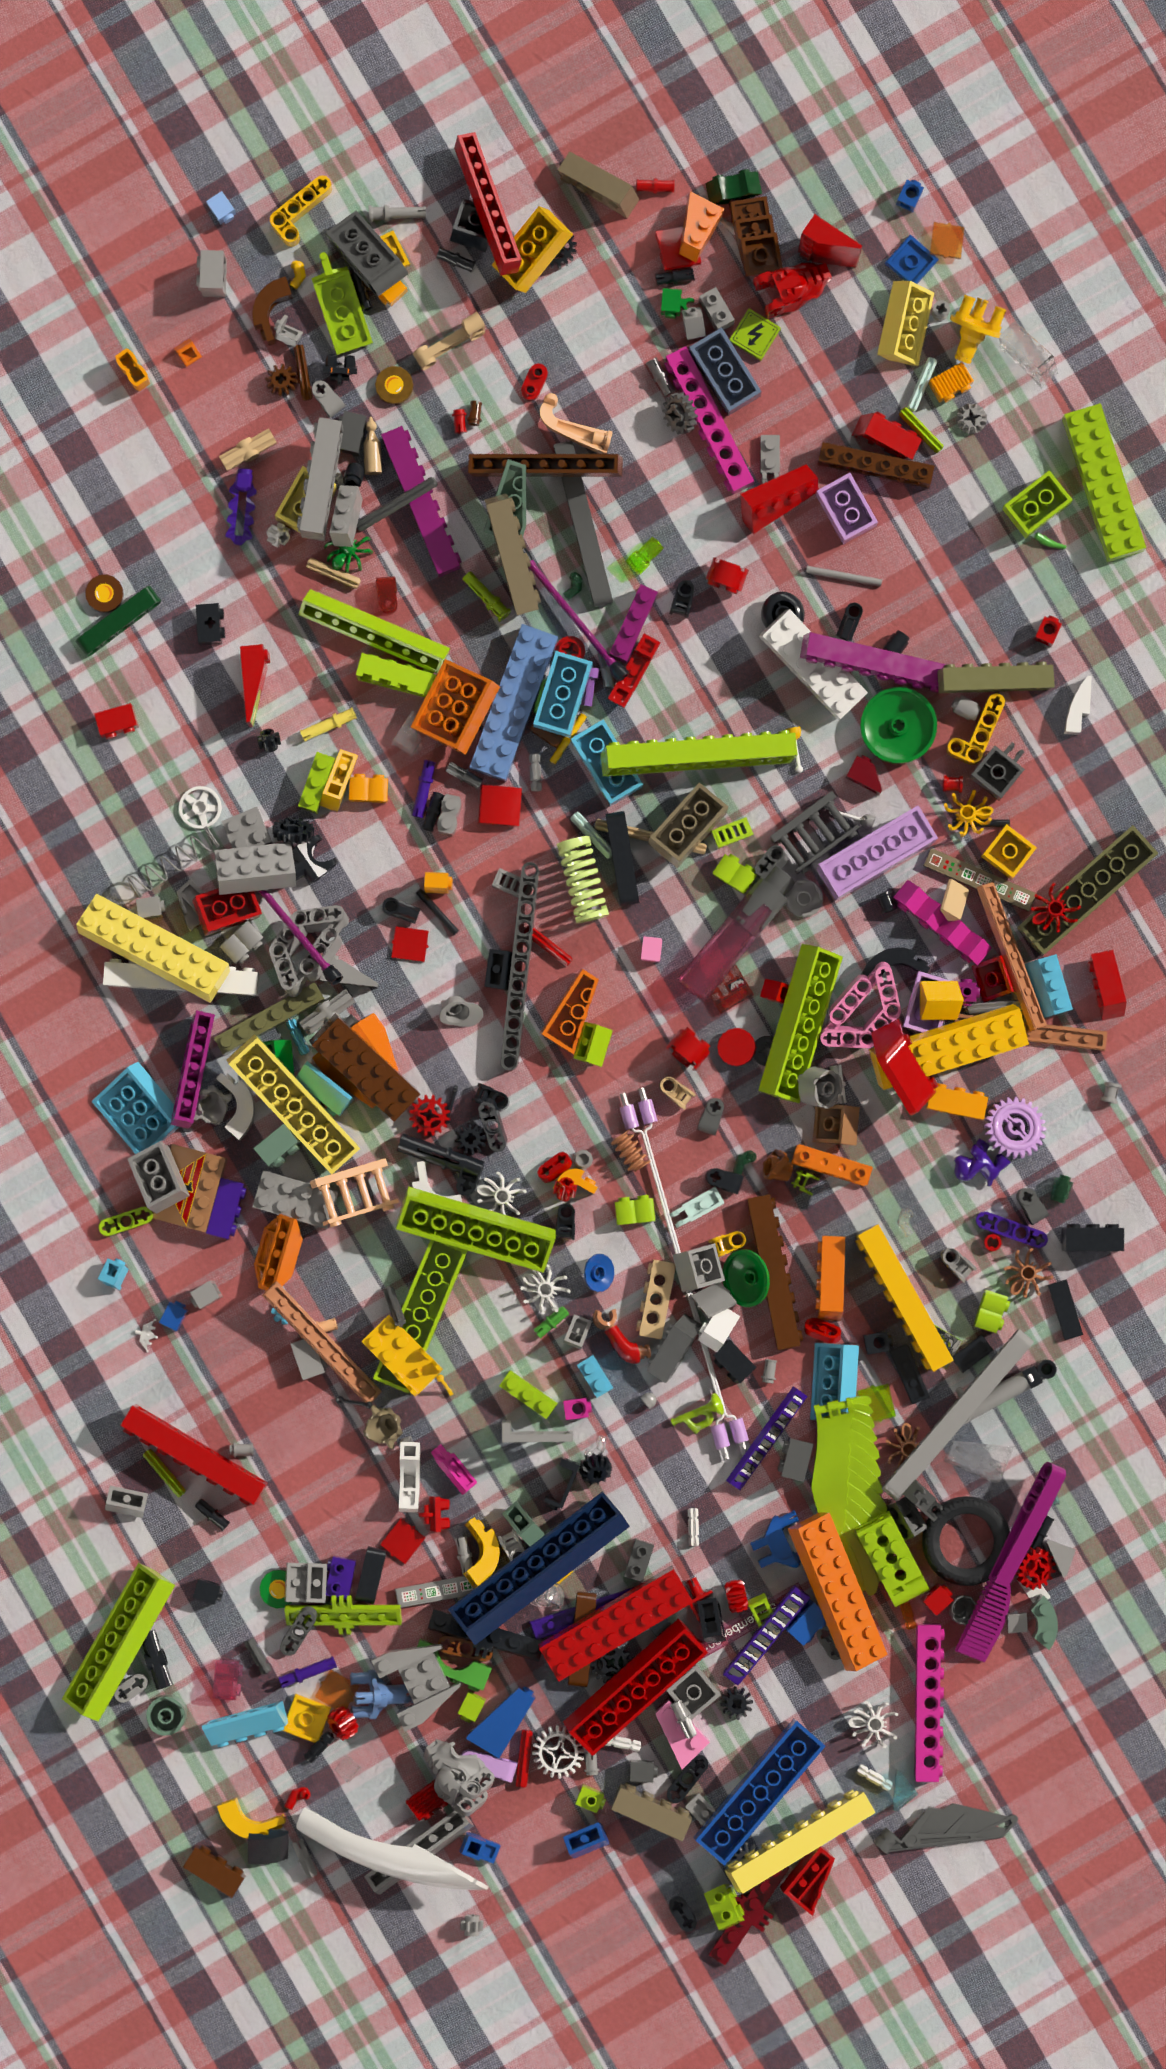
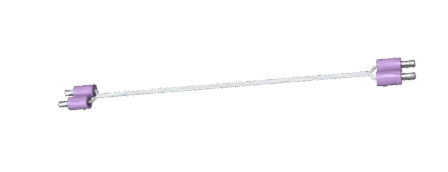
[619,1087,749,1461]

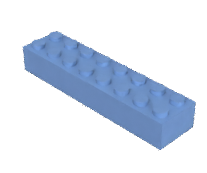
[470,624,558,782]

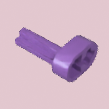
[581,668,600,707]

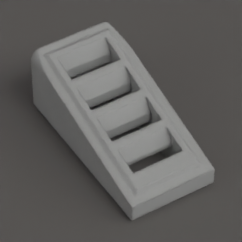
[492,868,533,898]

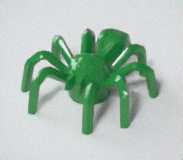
[324,536,373,573]

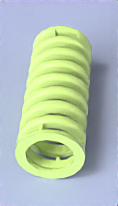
[556,836,609,923]

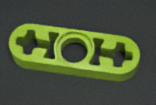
[99,1207,153,1236]

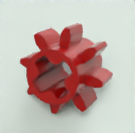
[553,1177,577,1201]

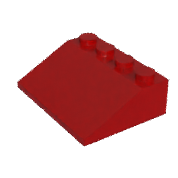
[798,214,862,268]

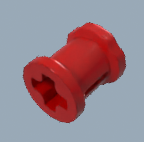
[942,775,963,793]

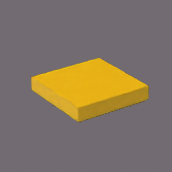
[282,1693,332,1743]

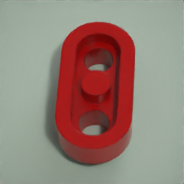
[521,363,548,401]
[804,1318,841,1344]

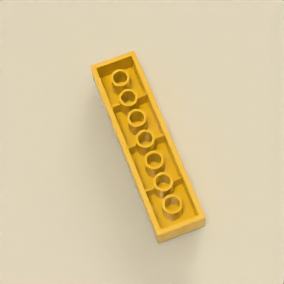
[869,1004,1029,1090]
[855,1224,954,1372]

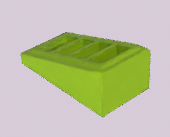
[711,817,754,849]
[748,1593,773,1627]

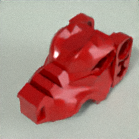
[753,263,832,319]

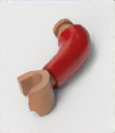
[593,1309,651,1364]

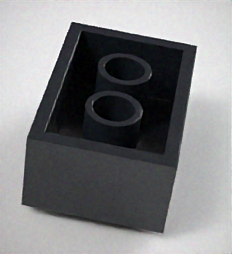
[1062,1224,1124,1251]

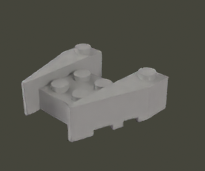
[371,1644,461,1732]

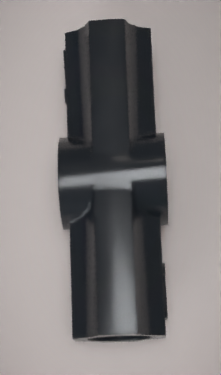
[142,1629,173,1690]

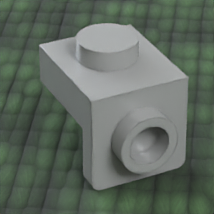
[274,315,303,347]

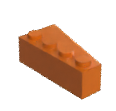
[539,969,599,1054]
[815,1236,845,1321]

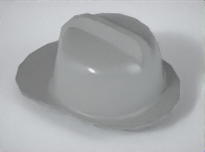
[439,996,483,1027]

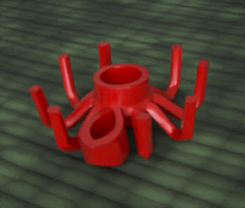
[1031,883,1081,933]

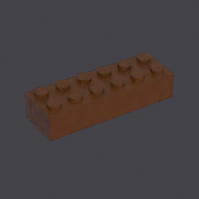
[309,1013,421,1122]

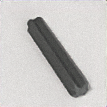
[383,1286,406,1327]

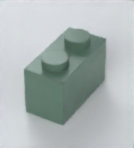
[502,1501,545,1546]

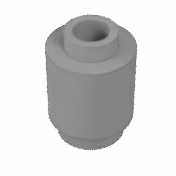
[951,695,981,721]

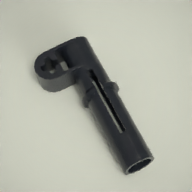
[397,1133,485,1196]

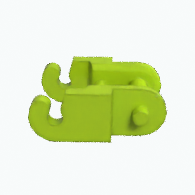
[791,1170,820,1196]

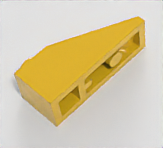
[320,749,358,812]

